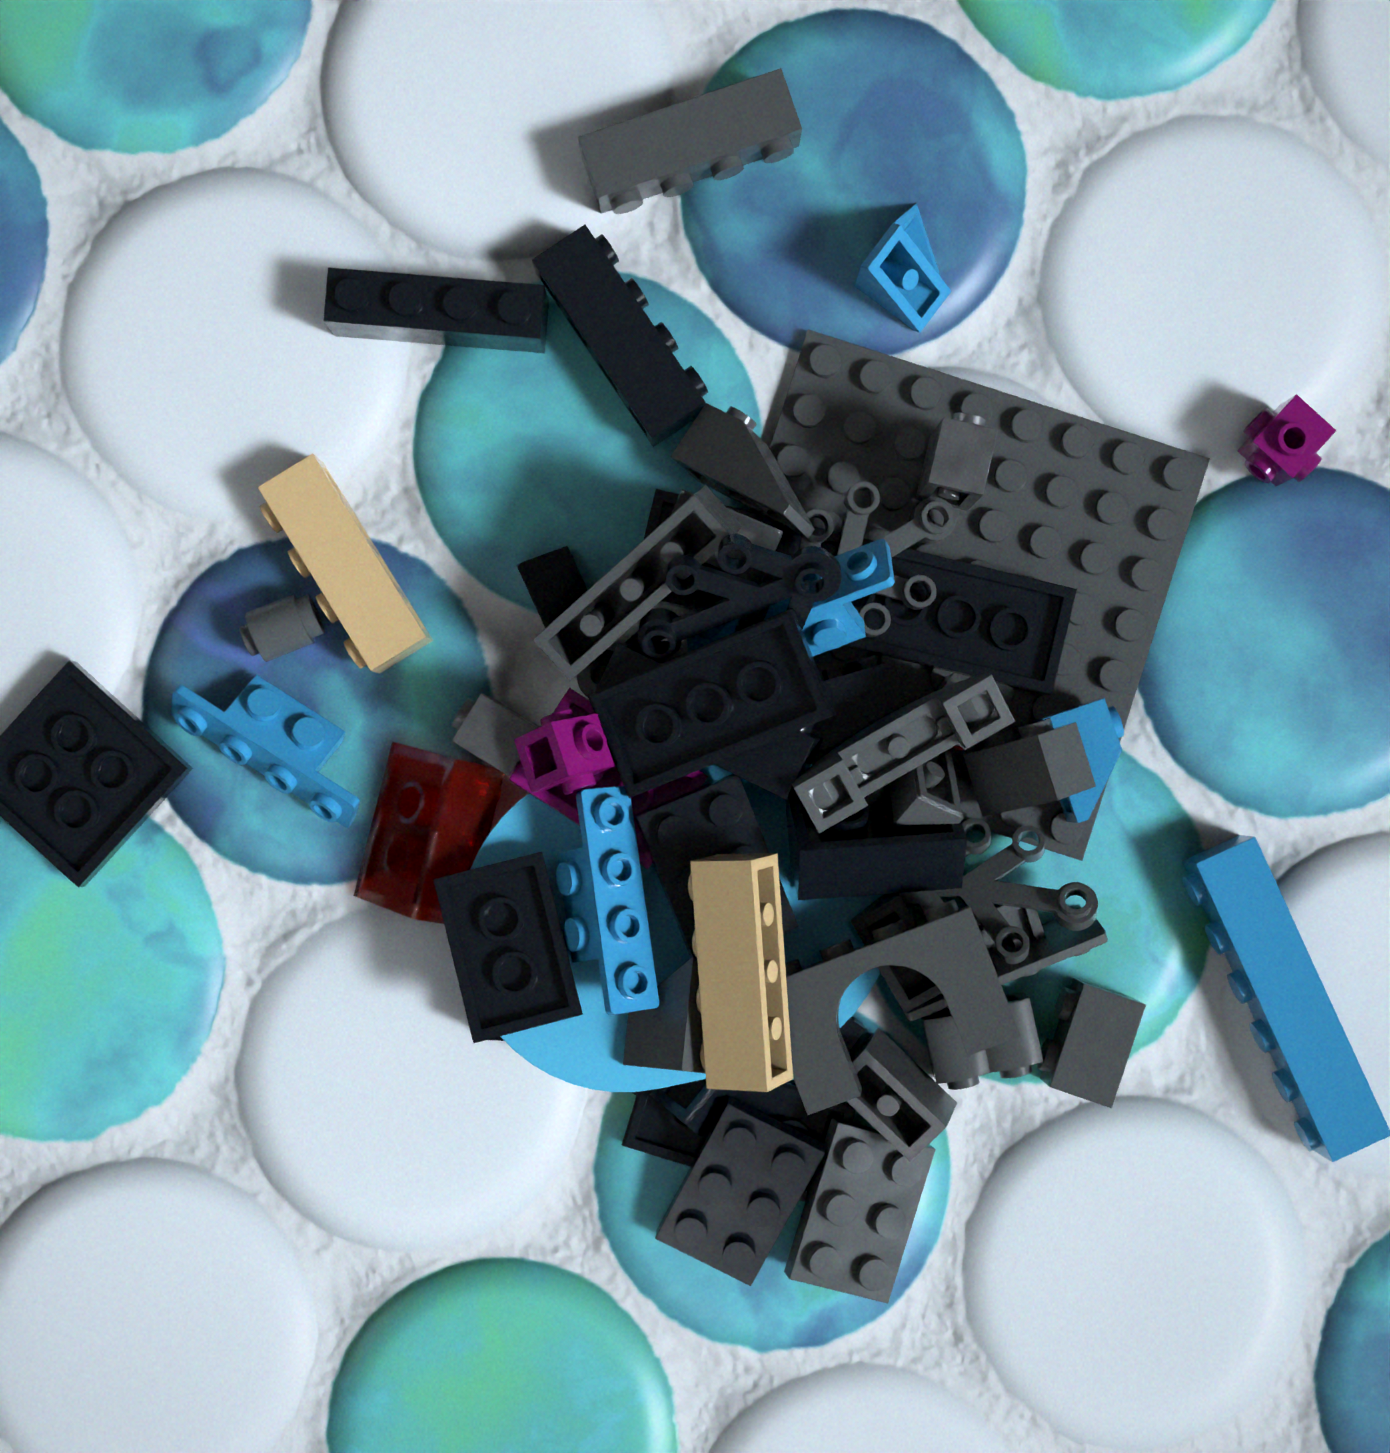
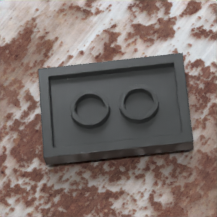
[784,1117,936,1304]

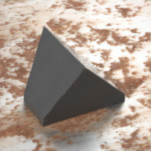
[623,957,706,1074]

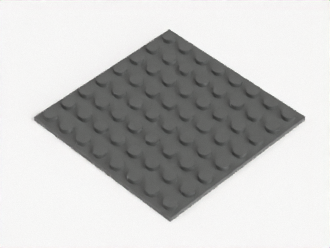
[749,329,1210,861]

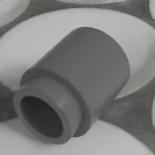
[239,594,325,662]

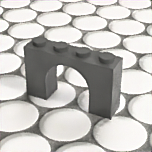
[785,900,1021,1115]

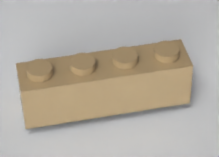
[258,453,434,674]
[688,853,793,1092]

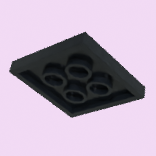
[0,660,193,888]

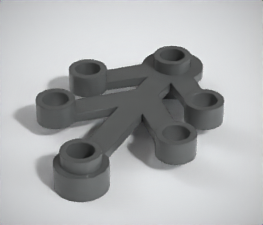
[798,481,956,637]
[900,818,1098,964]

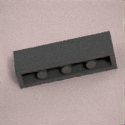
[578,68,802,214]
[533,484,742,681]

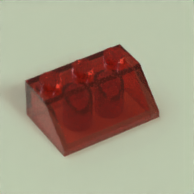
[353,741,504,924]

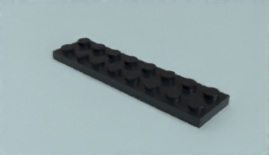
[644,489,1077,695]

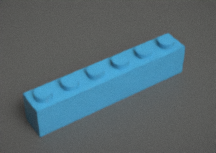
[1182,835,1390,1162]

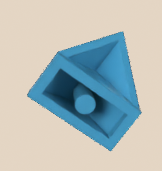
[854,203,951,333]

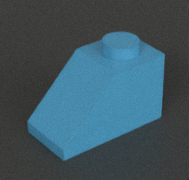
[1033,698,1124,823]

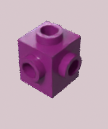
[1237,394,1337,486]
[514,709,615,795]

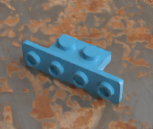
[687,539,895,656]
[171,675,360,828]
[556,786,659,1015]

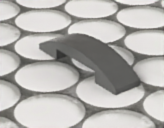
[791,672,1015,833]

